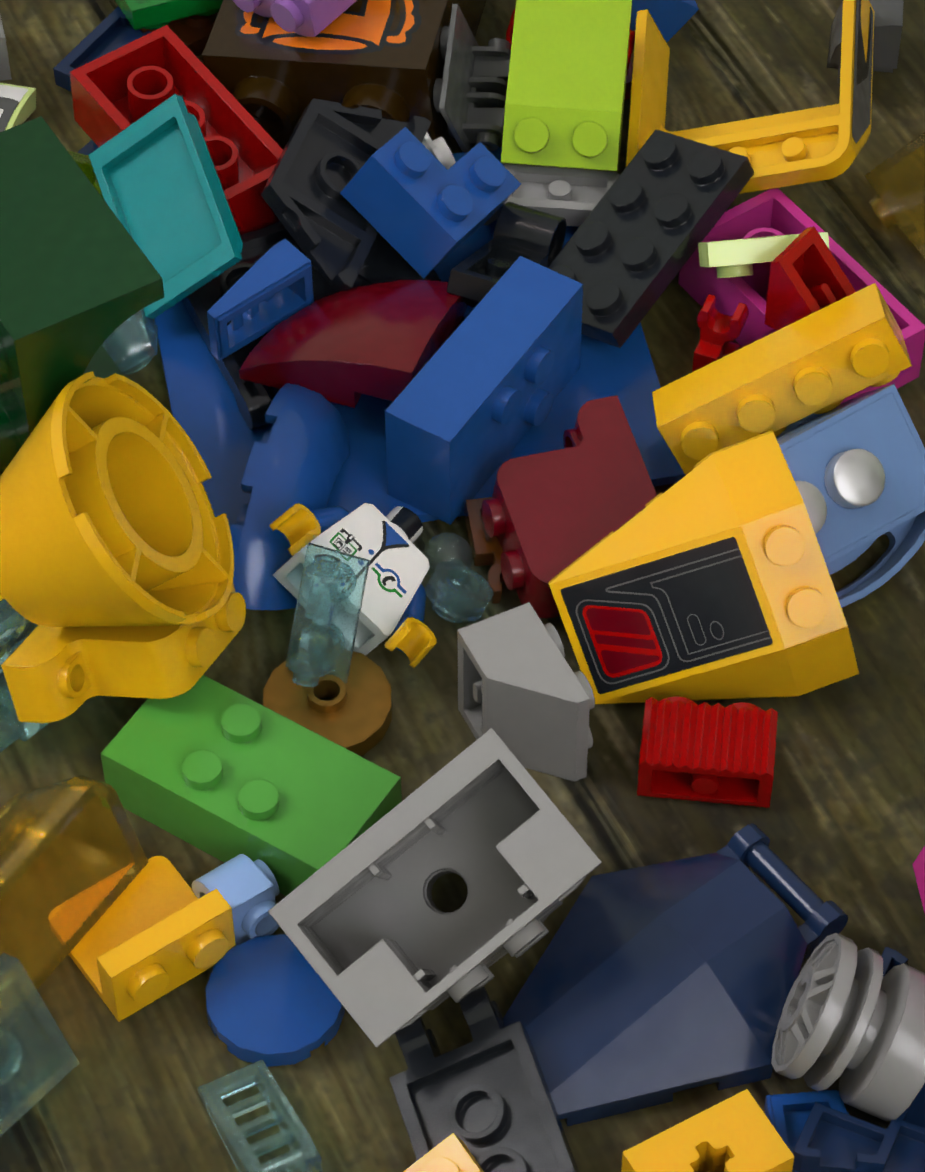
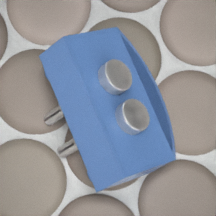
[777,384,925,608]

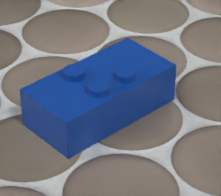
[385,256,583,525]

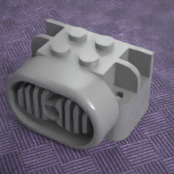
[268,728,602,1048]

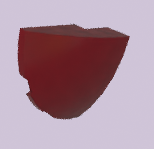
[239,280,468,408]

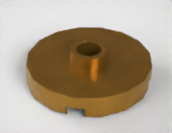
[263,647,392,756]

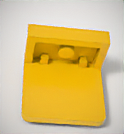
[50,856,236,1022]

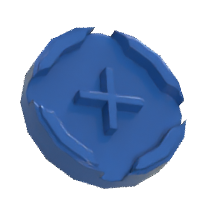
[205,934,345,1067]

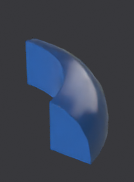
[230,383,350,610]

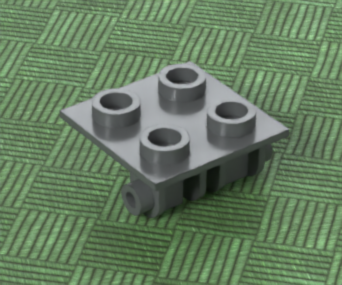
[433,4,511,152]

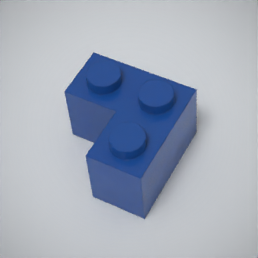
[340,127,521,279]

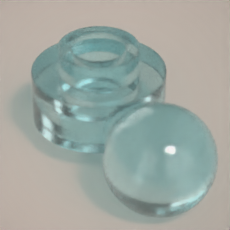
[423,532,493,623]

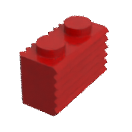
[637,696,778,808]

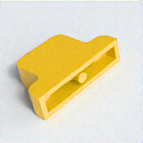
[1,584,246,723]

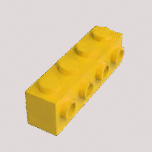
[652,283,912,475]

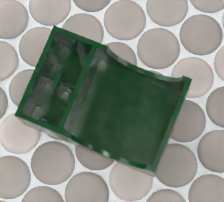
[0,116,164,476]

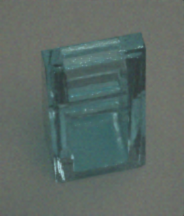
[198,1060,323,1172]

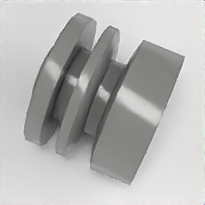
[771,933,925,1122]

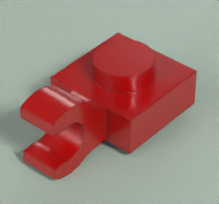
[692,294,749,372]

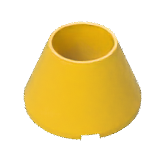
[0,371,234,627]

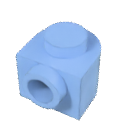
[192,854,279,946]

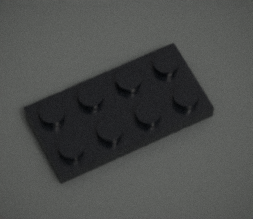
[548,129,754,348]

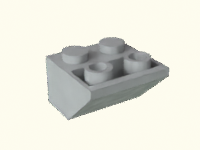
[457,602,595,782]

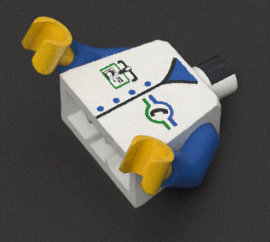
[269,503,437,668]

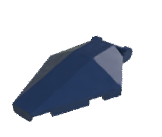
[503,823,848,1126]

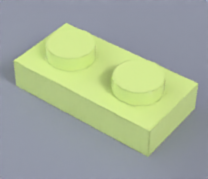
[698,232,829,278]

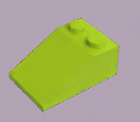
[501,0,632,174]

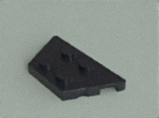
[261,98,431,293]

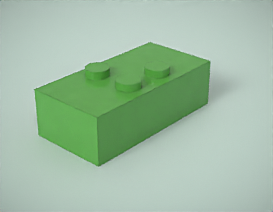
[100,675,402,896]

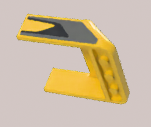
[626,0,875,194]

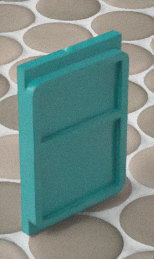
[88,94,243,319]

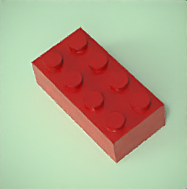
[70,25,283,235]

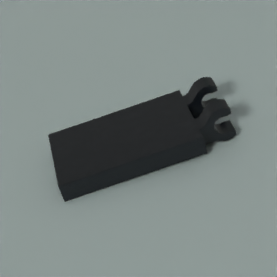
[389,987,579,1172]

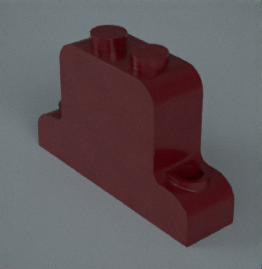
[482,395,657,618]

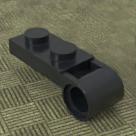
[447,202,567,308]

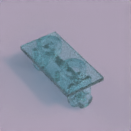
[286,543,370,687]

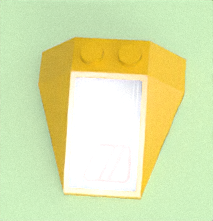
[548,430,859,704]

